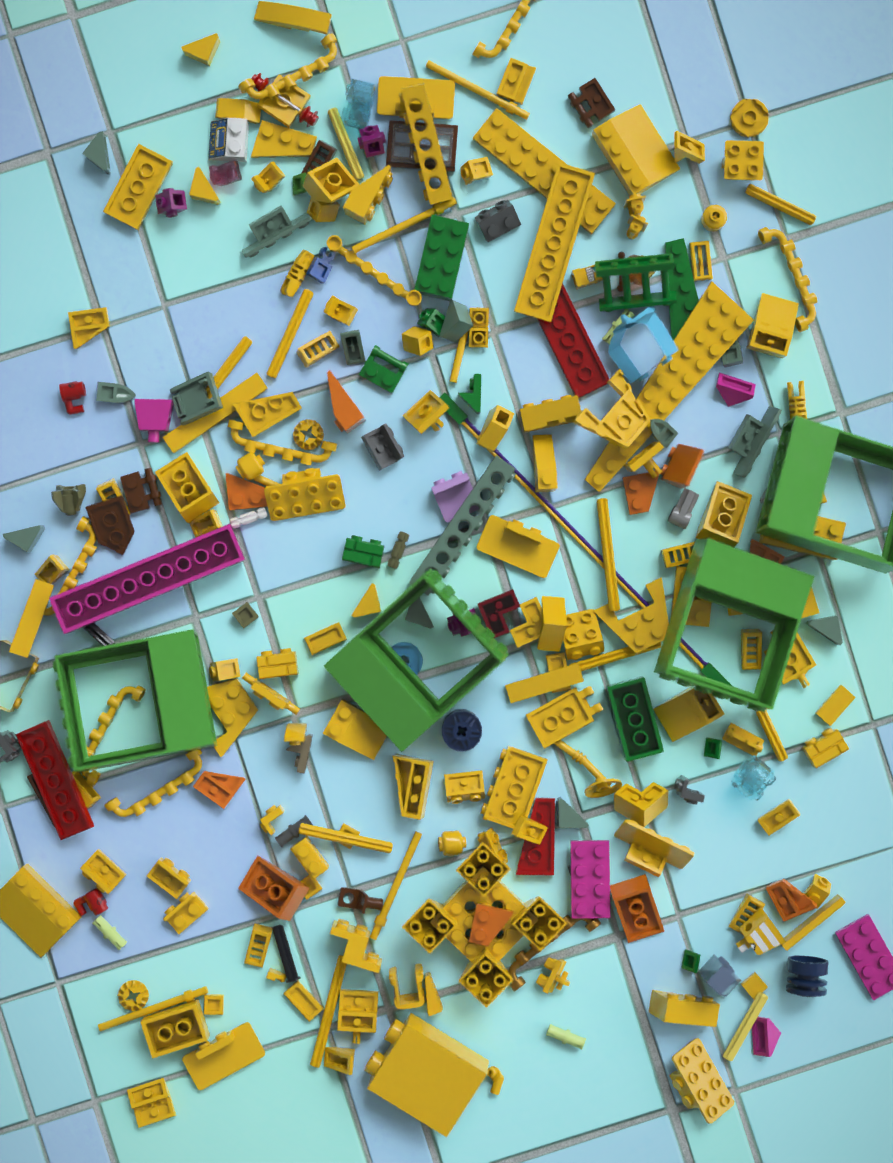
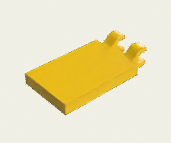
[526,686,604,749]

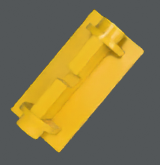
[623,194,646,216]
[626,214,649,239]
[722,723,765,757]
[477,827,508,863]

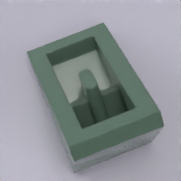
[82,131,111,174]
[439,300,473,342]
[340,330,366,365]
[3,525,45,552]
[405,597,434,629]
[805,616,843,646]
[558,796,589,828]

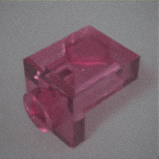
[209,160,242,186]

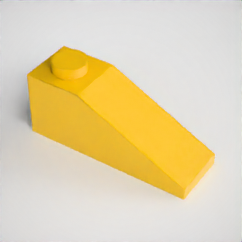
[532,434,558,492]

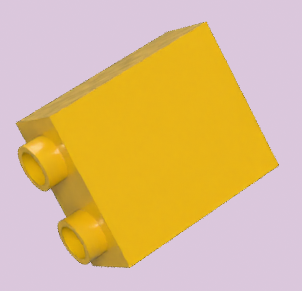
[364,1012,489,1137]

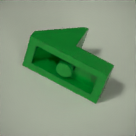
[458,374,481,414]

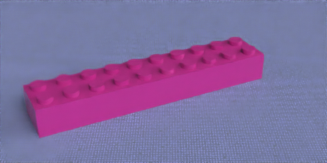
[49,524,245,634]

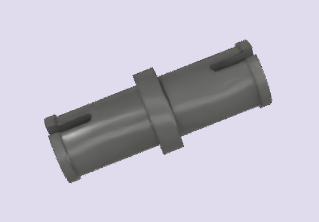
[275,815,313,847]

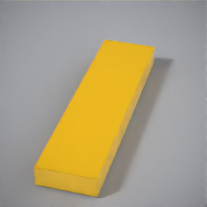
[9,579,54,658]
[505,663,584,703]
[781,894,846,951]

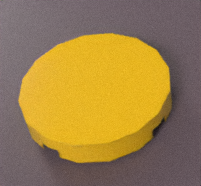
[730,98,769,138]

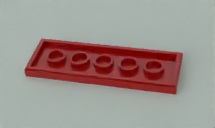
[537,283,609,399]
[15,720,94,840]

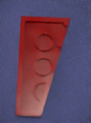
[516,797,555,875]

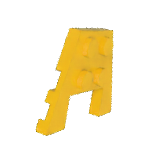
[573,369,650,449]
[594,578,669,654]
[207,678,259,757]

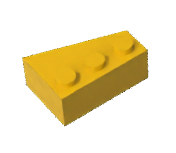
[519,395,581,433]
[392,754,434,820]
[648,990,720,1027]

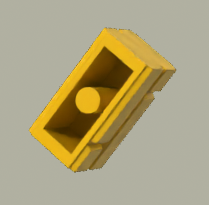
[257,648,299,679]
[802,727,849,768]
[290,835,330,880]

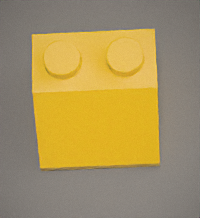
[303,158,360,203]

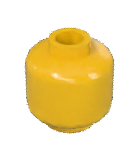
[701,205,727,232]
[235,452,265,480]
[438,830,466,856]

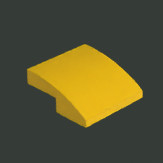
[127,1078,177,1128]

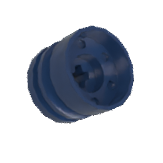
[442,709,482,751]
[786,955,829,997]

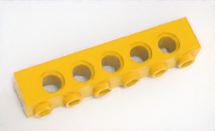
[398,83,453,205]

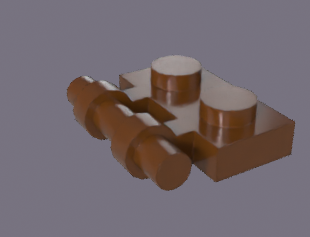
[568,78,616,128]
[120,468,162,514]

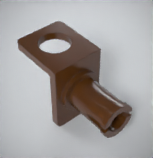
[337,887,383,914]

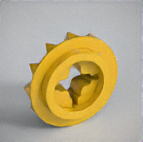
[293,419,324,450]
[117,980,149,1011]

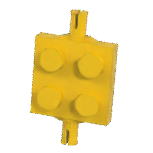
[763,631,817,688]
[242,672,300,715]

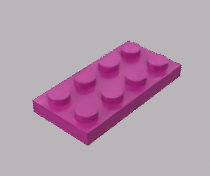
[570,840,610,919]
[835,914,893,1001]

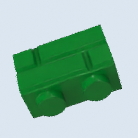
[342,535,385,568]

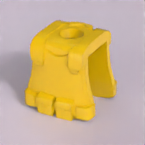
[389,963,425,1009]

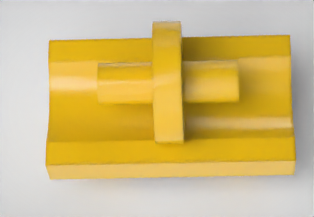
[536,957,571,994]

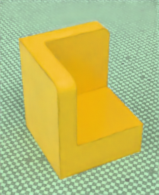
[306,197,340,222]
[402,326,433,356]

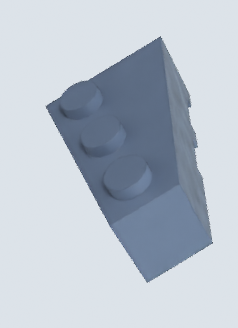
[699,954,742,997]

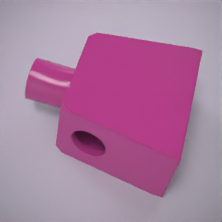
[135,399,174,443]

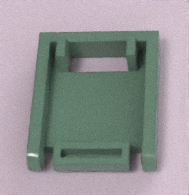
[170,372,223,425]

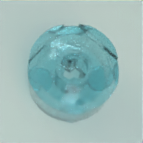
[731,755,776,801]

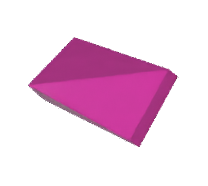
[716,373,756,407]
[752,1017,781,1057]

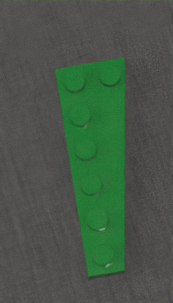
[664,238,699,341]

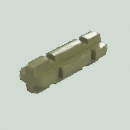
[387,531,410,569]

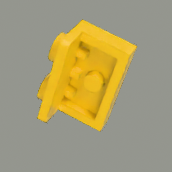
[80,849,127,894]
[147,857,191,899]

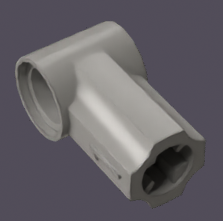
[667,488,699,529]

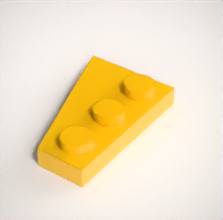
[251,120,317,158]
[233,392,302,437]

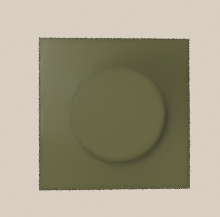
[232,602,259,629]

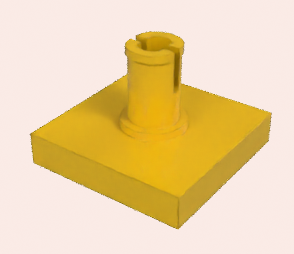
[402,390,449,434]
[624,442,664,478]

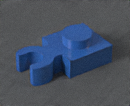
[306,247,336,283]

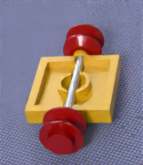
[251,73,319,128]

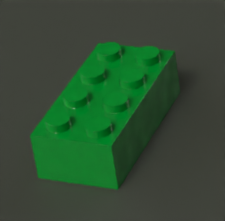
[414,215,469,301]
[605,676,664,762]

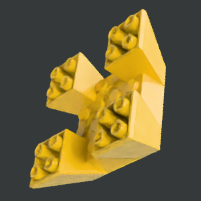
[402,842,567,1008]

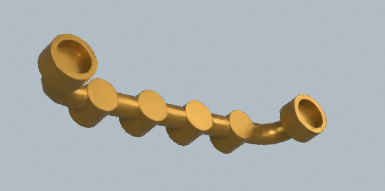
[508,915,601,992]

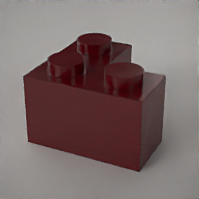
[477,589,520,638]

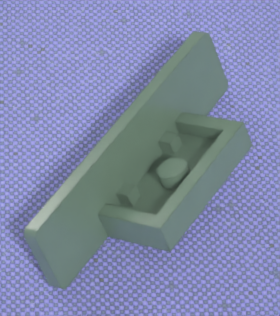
[241,205,312,258]
[728,406,782,478]

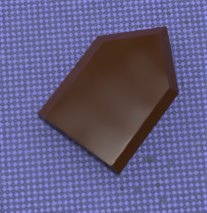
[85,495,135,555]

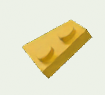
[68,307,110,349]

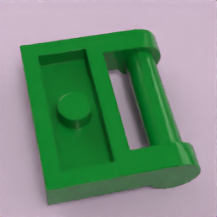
[359,345,409,394]

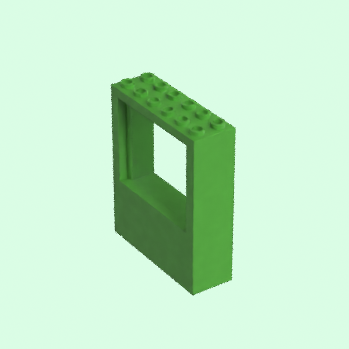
[756,416,893,574]
[654,538,814,712]
[324,569,509,752]
[53,629,218,772]

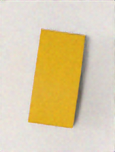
[469,307,489,348]
[284,723,307,745]

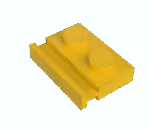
[496,57,536,105]

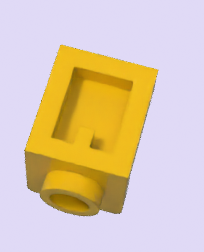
[460,157,493,185]
[209,658,241,682]

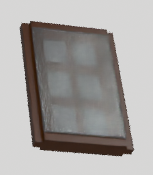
[386,120,458,172]

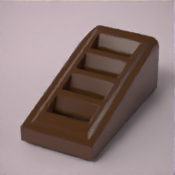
[301,140,338,174]

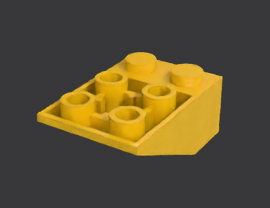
[343,165,393,225]
[746,293,799,359]
[653,686,725,742]

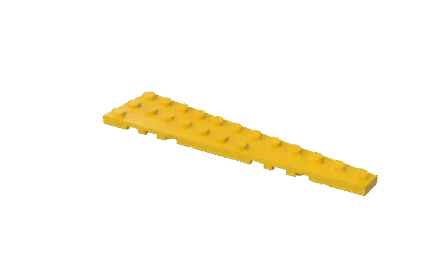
[584,281,754,492]

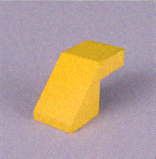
[215,98,261,124]

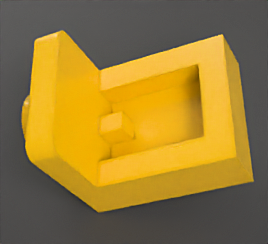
[251,161,286,193]
[324,295,358,326]
[260,805,285,835]
[804,874,831,909]

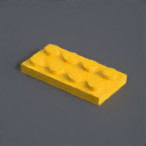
[103,143,173,230]

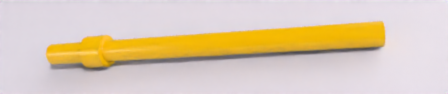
[425,60,530,120]
[351,197,457,254]
[370,831,422,940]
[98,986,209,1032]

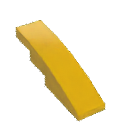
[254,1,332,35]

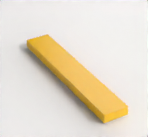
[162,373,268,453]

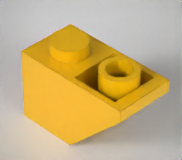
[476,405,514,452]

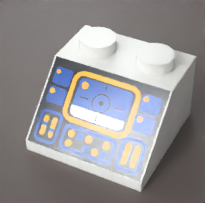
[208,118,249,162]

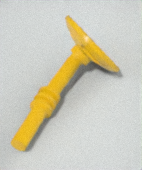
[554,740,622,798]

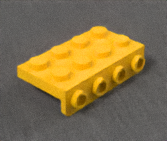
[480,745,548,829]

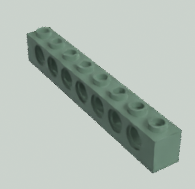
[409,455,516,595]

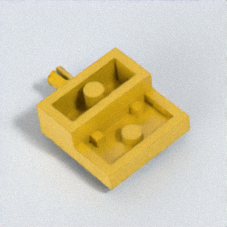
[337,989,379,1044]

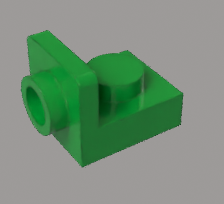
[417,308,445,337]

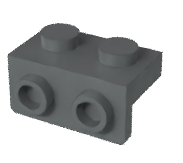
[474,200,522,242]
[361,423,404,471]
[0,730,21,763]
[674,775,705,805]

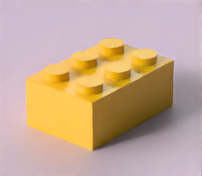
[140,999,210,1059]

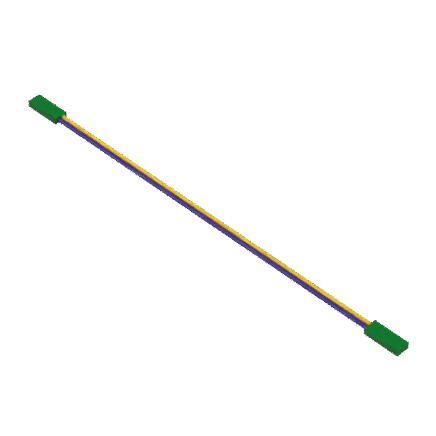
[439,393,732,686]

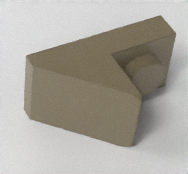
[286,734,313,774]

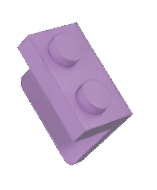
[431,471,479,522]

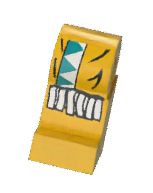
[571,265,603,290]

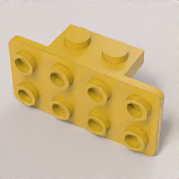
[377,76,455,119]
[264,468,346,521]
[477,515,560,578]
[614,819,695,877]
[182,1022,265,1090]
[669,1038,734,1124]

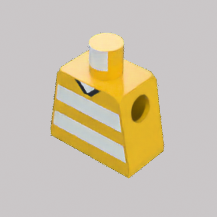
[736,908,786,955]

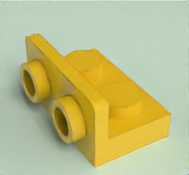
[444,770,485,804]
[163,891,209,934]

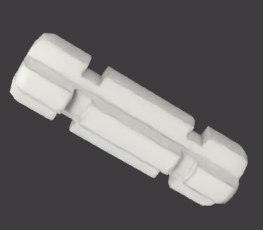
[230,507,267,529]

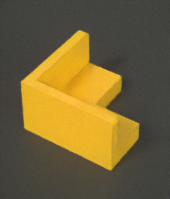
[537,596,567,652]
[510,597,543,648]
[614,782,669,827]

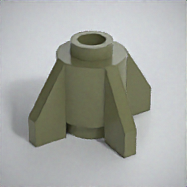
[51,484,86,516]

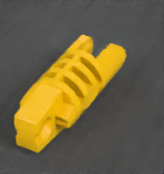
[280,249,314,297]
[787,380,807,419]

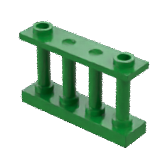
[595,253,677,312]

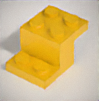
[330,919,382,973]

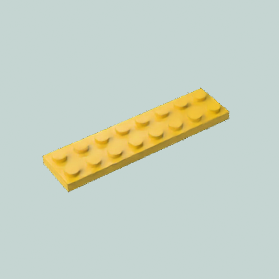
[473,108,616,235]
[514,162,595,323]

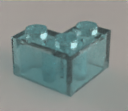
[341,78,376,129]

